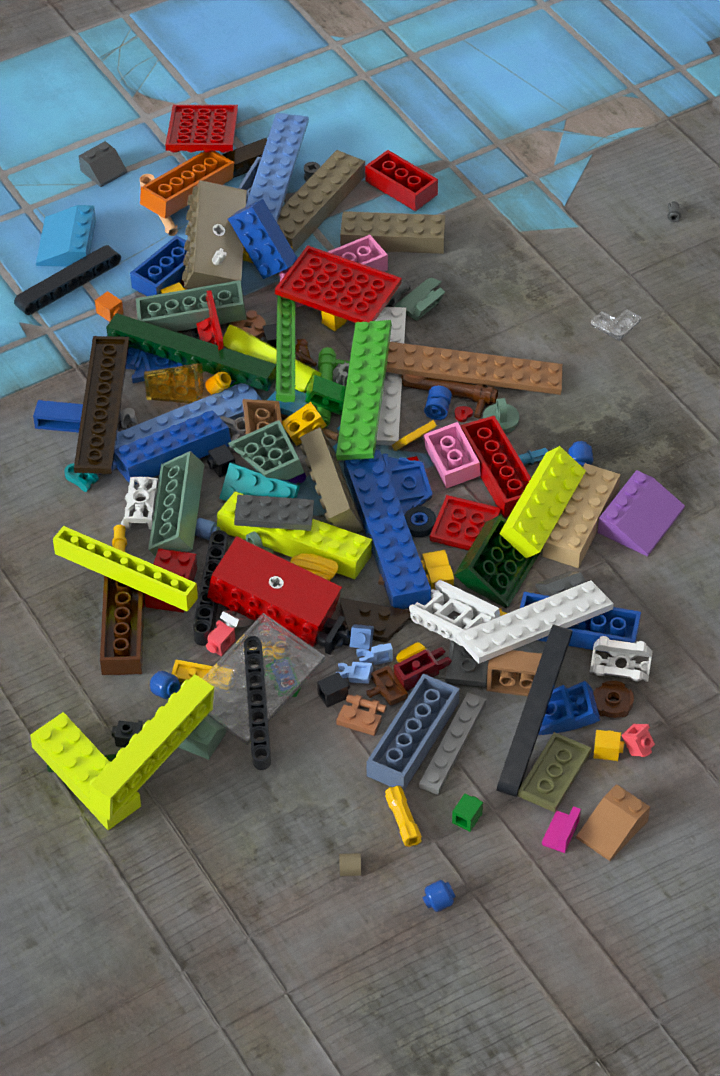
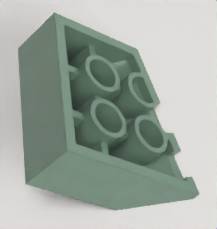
[228,420,304,480]
[167,702,228,760]

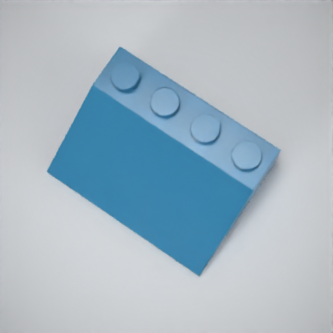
[36,205,96,267]

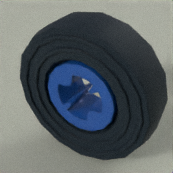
[404,506,436,537]

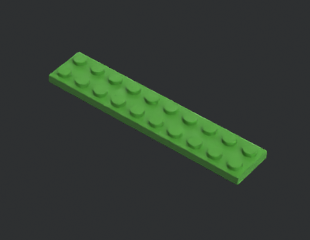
[336,320,392,461]

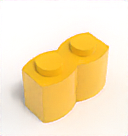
[421,550,454,590]

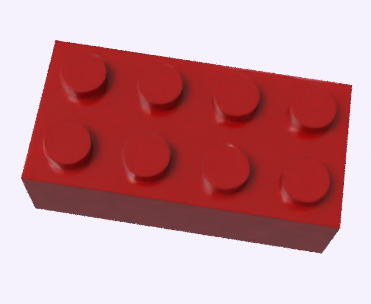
[365,150,438,211]

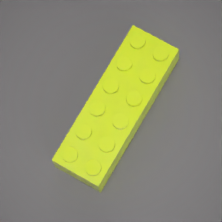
[499,446,586,558]
[30,712,141,830]

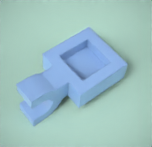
[356,643,393,665]

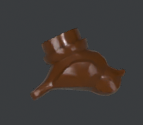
[295,339,317,367]

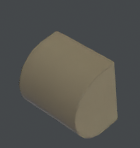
[339,853,361,876]

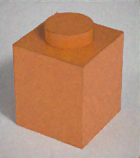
[95,291,124,322]

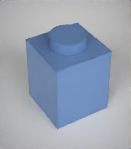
[350,624,374,649]

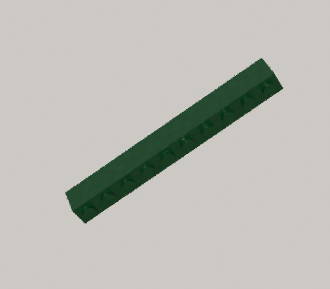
[106,313,276,391]

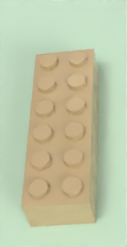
[542,463,620,568]

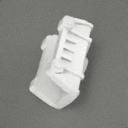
[121,477,158,530]
[590,636,652,682]

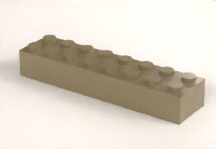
[277,150,365,253]

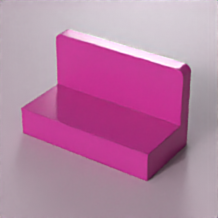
[542,806,581,853]

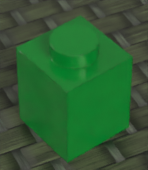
[452,793,483,832]

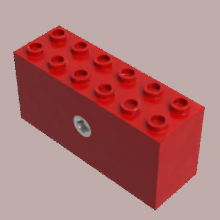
[207,536,342,648]

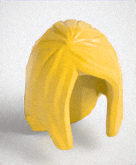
[290,553,338,581]

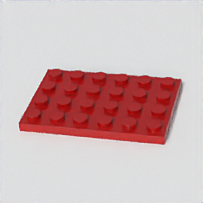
[165,105,238,153]
[275,245,402,323]

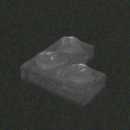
[591,309,641,341]

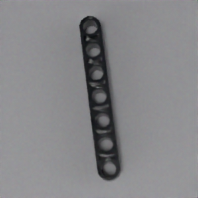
[14,245,121,315]
[193,530,228,646]
[244,636,271,770]

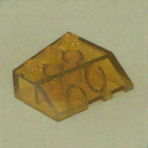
[144,363,204,404]

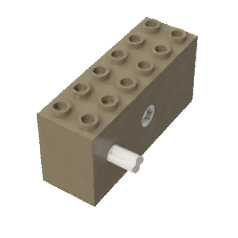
[182,180,247,289]

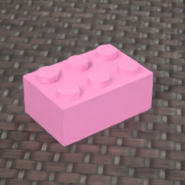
[423,422,481,489]

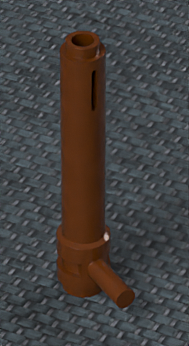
[401,375,498,418]

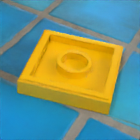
[391,420,437,451]

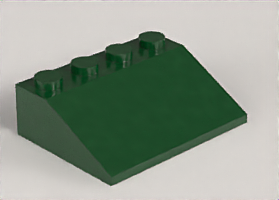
[454,515,540,608]

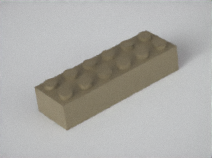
[340,211,445,254]
[300,428,363,533]

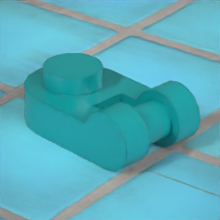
[64,463,99,492]

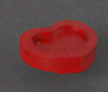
[454,406,473,422]

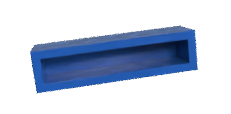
[33,400,83,433]

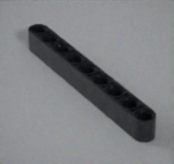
[496,624,573,797]

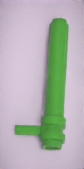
[317,347,350,427]

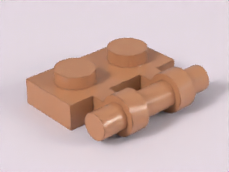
[337,694,387,736]

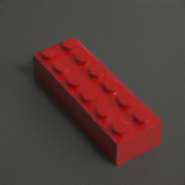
[460,415,531,518]

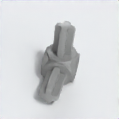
[220,416,246,453]

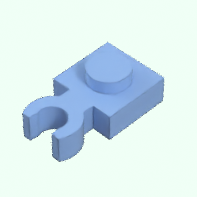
[336,662,373,684]

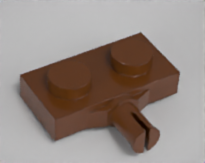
[366,665,408,706]

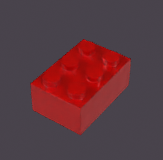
[144,548,197,613]

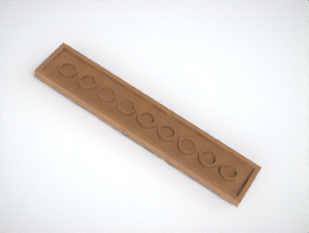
[386,342,562,395]

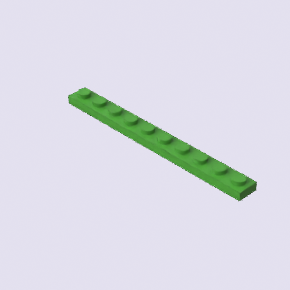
[276,295,295,402]

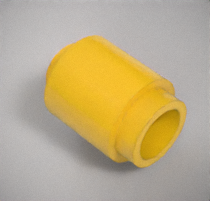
[205,372,231,394]

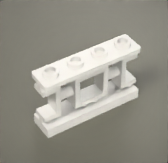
[409,580,500,646]

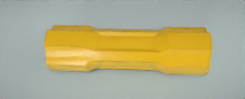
[385,786,422,847]

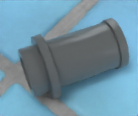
[667,201,681,222]

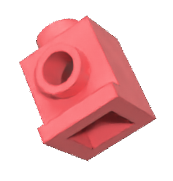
[206,620,236,656]
[621,724,655,757]

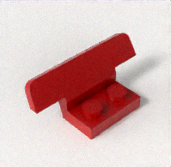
[196,290,224,350]

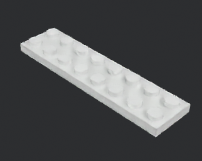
[457,580,614,664]

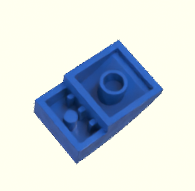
[538,681,600,735]

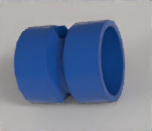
[424,385,452,420]

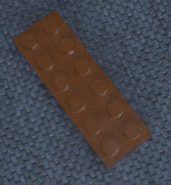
[100,576,145,675]

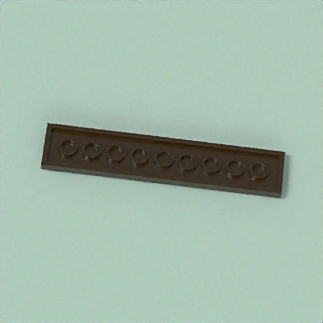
[74,336,129,474]

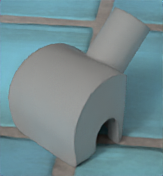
[119,408,138,429]

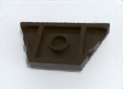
[340,598,412,643]

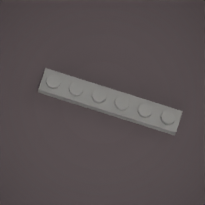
[419,692,486,795]

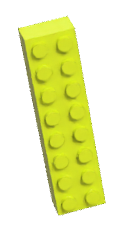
[217,492,372,579]
[89,674,214,821]

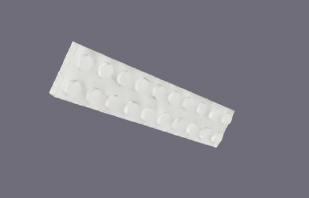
[375,307,406,445]

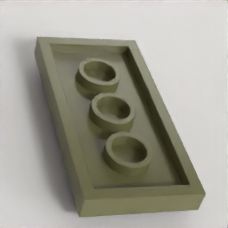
[518,732,591,812]

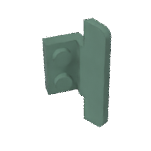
[395,278,445,321]

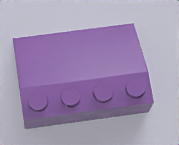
[597,470,685,557]

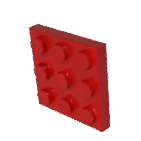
[430,495,501,551]

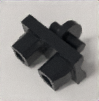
[316,616,351,655]

